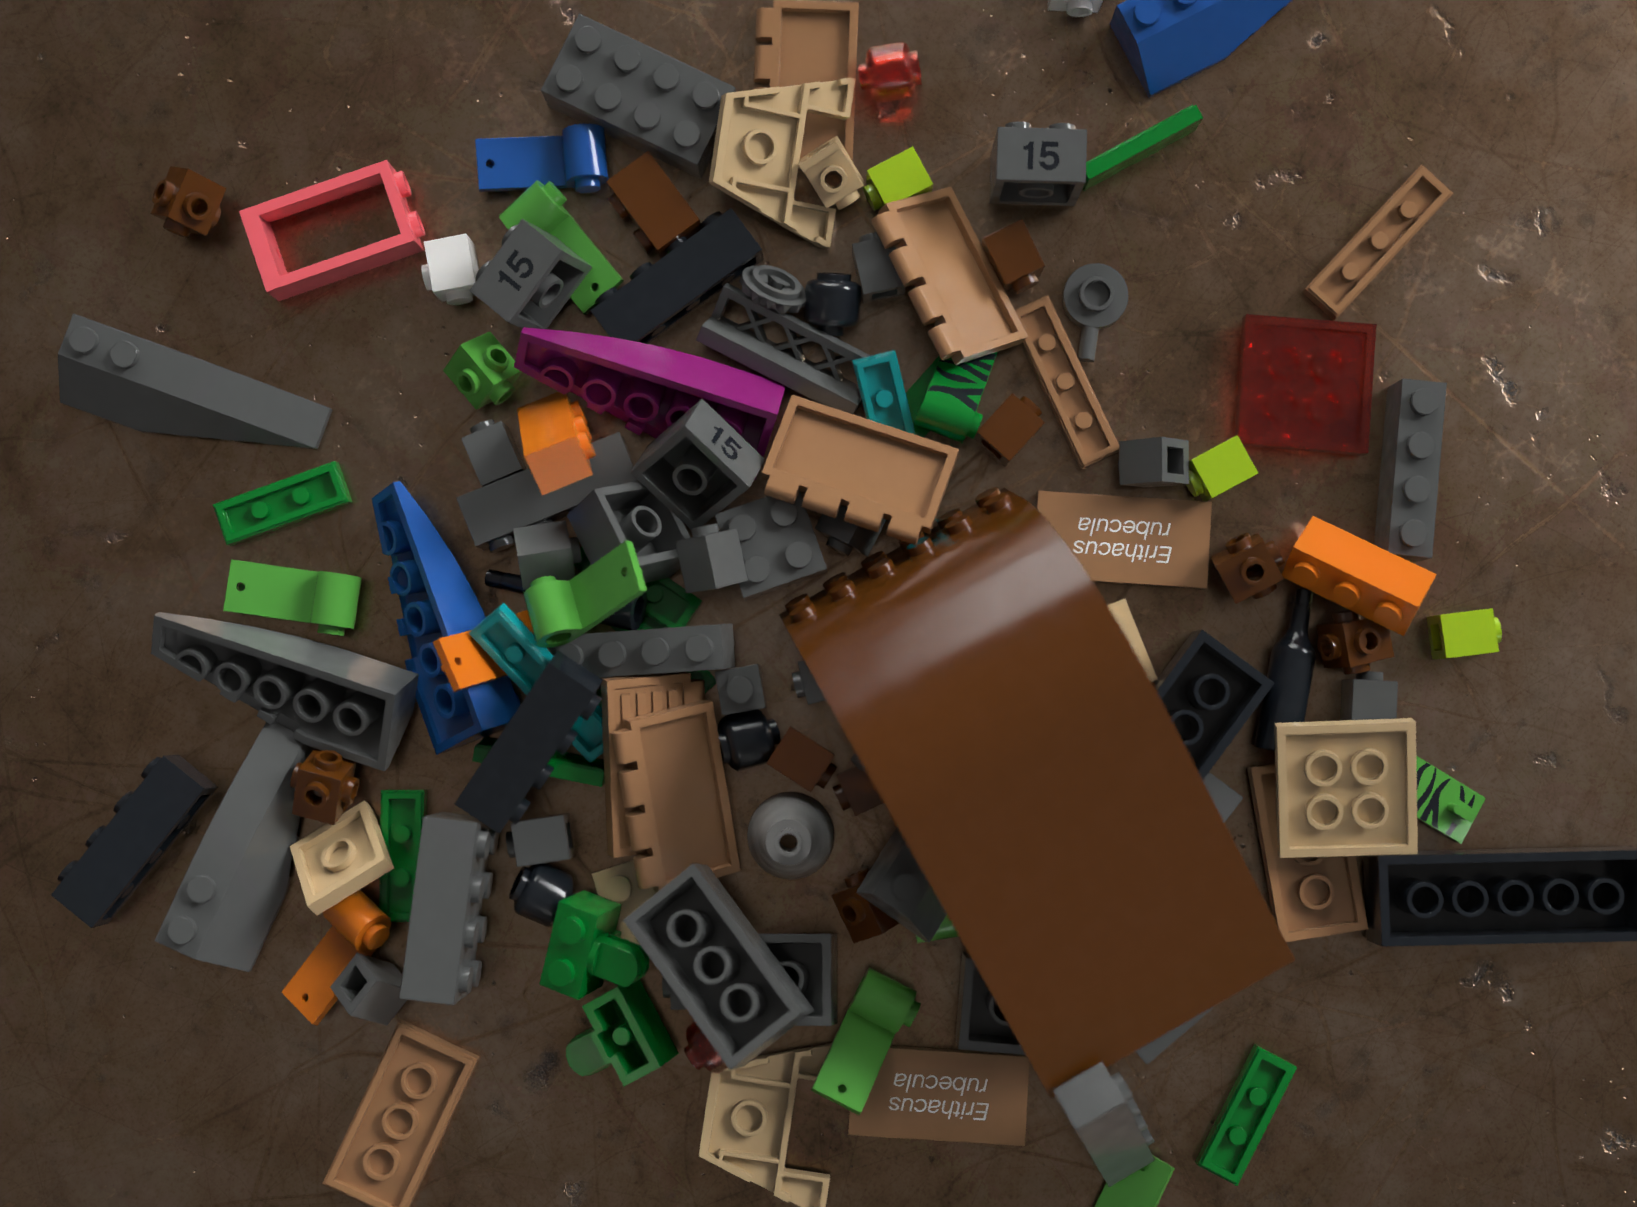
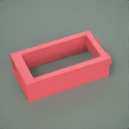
[239,160,426,301]

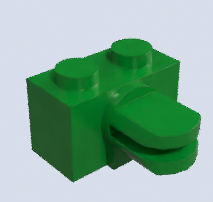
[539,890,649,1000]
[566,980,679,1087]

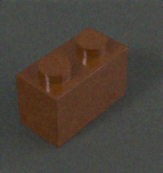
[606,151,701,259]

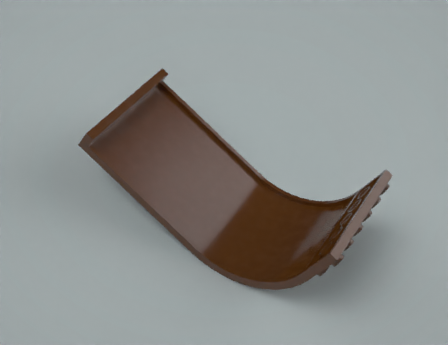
[779,487,1295,1099]

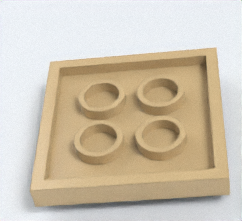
[1274,718,1418,858]

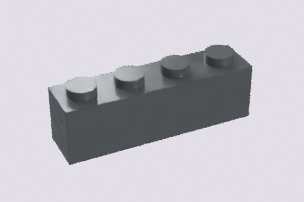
[1374,379,1447,562]
[456,432,639,553]
[549,623,736,677]
[1053,1062,1155,1187]

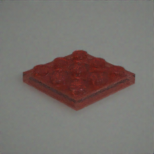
[1234,314,1377,456]

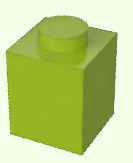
[863,146,933,211]
[1186,435,1258,502]
[1426,608,1502,660]

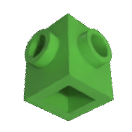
[443,331,522,410]

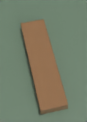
[1302,164,1453,321]
[1015,295,1119,470]

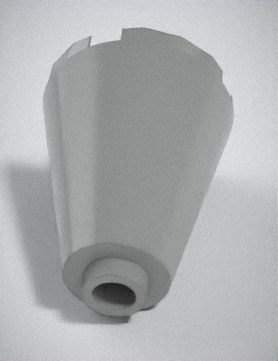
[747,792,835,880]

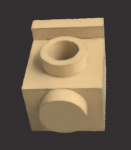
[799,136,864,210]

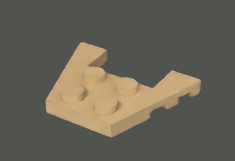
[709,78,856,249]
[699,1043,832,1207]

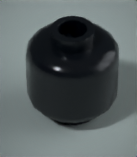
[804,272,861,336]
[717,709,781,771]
[509,863,576,927]

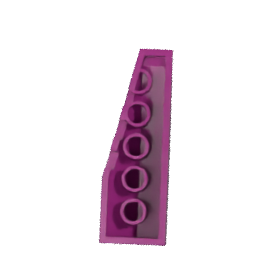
[514,327,786,480]

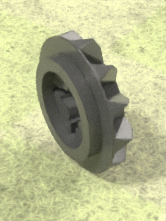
[739,265,806,314]

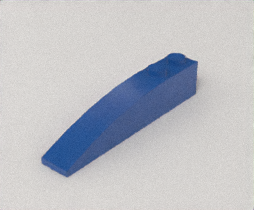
[1110,0,1293,98]
[371,481,520,755]

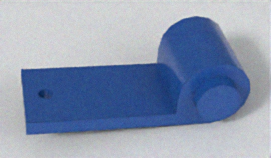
[475,123,609,193]

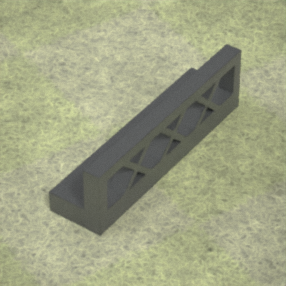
[696,283,871,415]

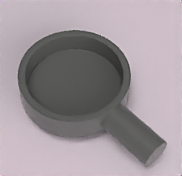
[1062,263,1129,362]

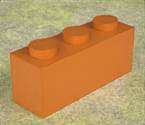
[517,392,596,495]
[1282,516,1437,636]

